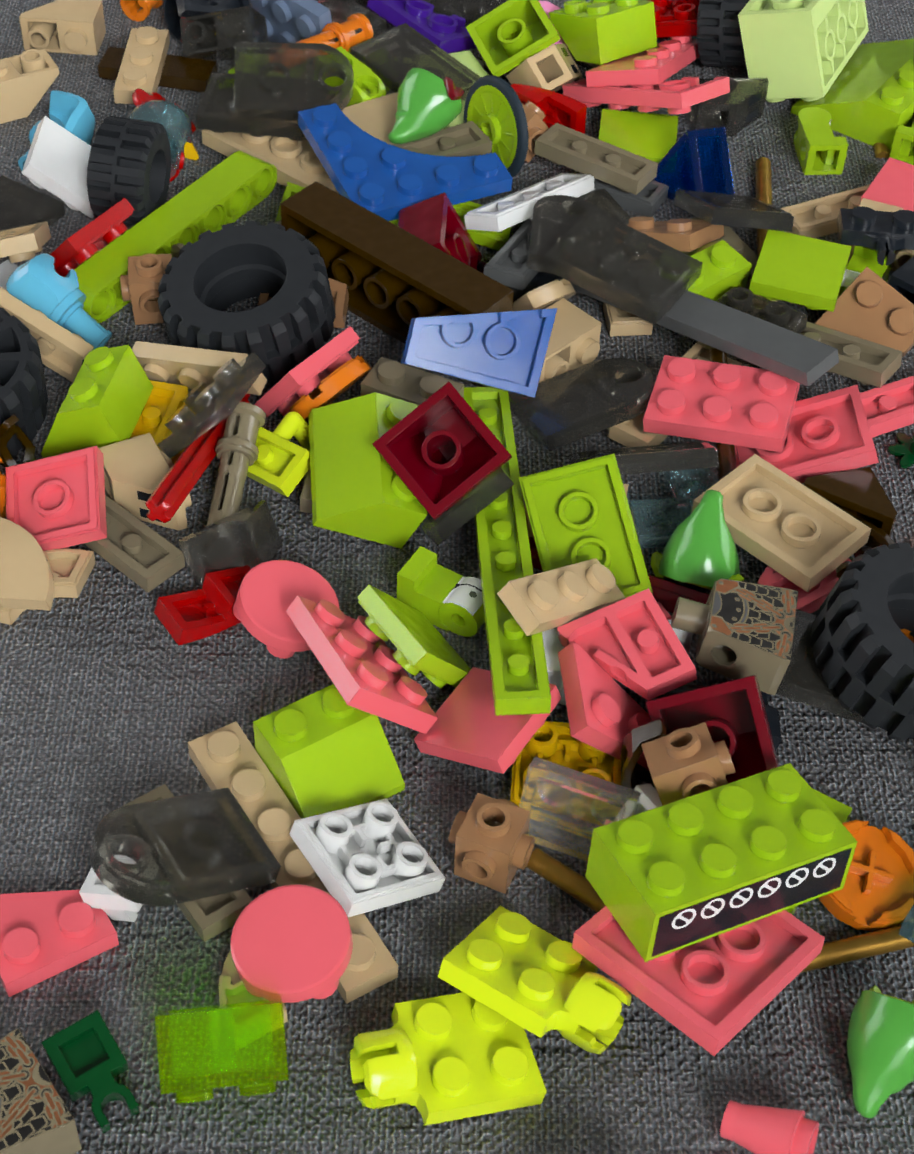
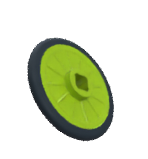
[464,75,529,178]

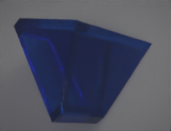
[653,127,736,212]

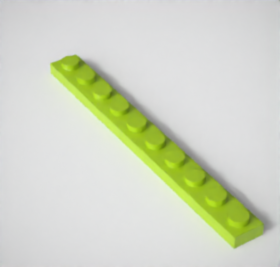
[464,387,551,716]

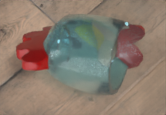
[129,88,199,182]

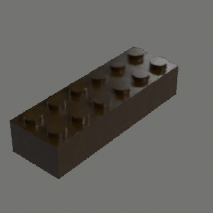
[280,181,514,385]

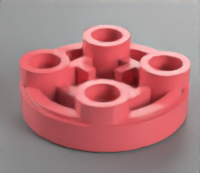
[233,560,339,659]
[230,885,353,1003]

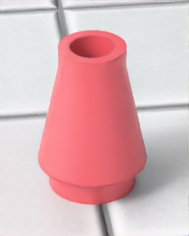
[720,1100,819,1154]

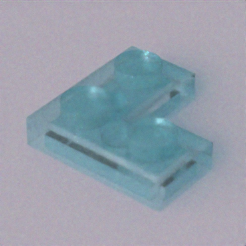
[629,461,719,548]

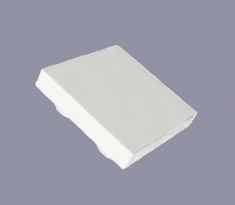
[22,116,94,218]
[289,798,446,918]

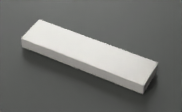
[464,173,595,232]

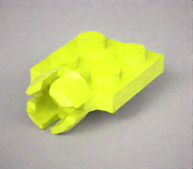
[437,906,631,1054]
[350,992,547,1126]

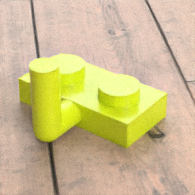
[216,411,310,497]

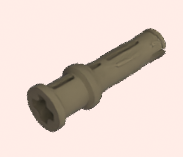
[203,402,266,547]

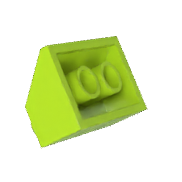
[308,392,428,549]

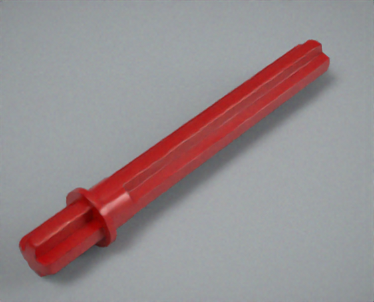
[145,393,251,523]

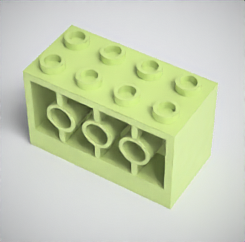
[738,0,869,103]

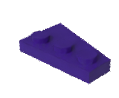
[367,0,477,56]

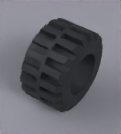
[697,0,749,69]
[87,116,171,226]

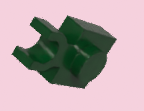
[41,1010,140,1134]

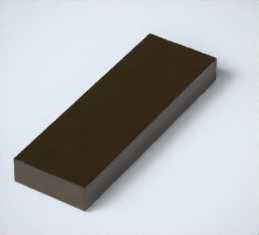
[98,47,217,93]

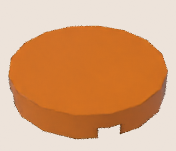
[290,355,372,421]
[819,820,914,932]

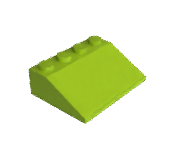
[791,39,914,152]

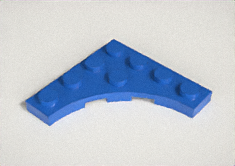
[298,103,513,221]

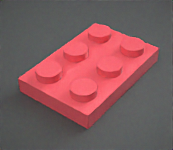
[643,355,800,452]
[735,385,879,483]
[286,595,438,734]

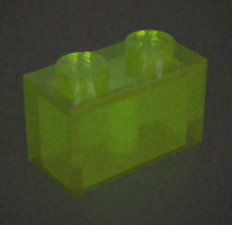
[155,999,289,1103]

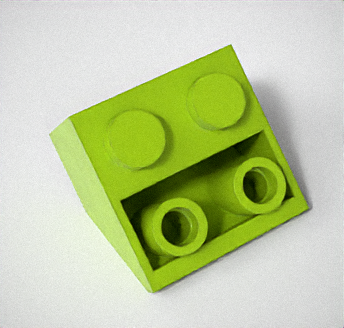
[549,0,657,65]

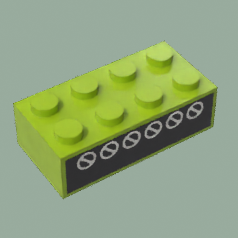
[585,763,858,962]

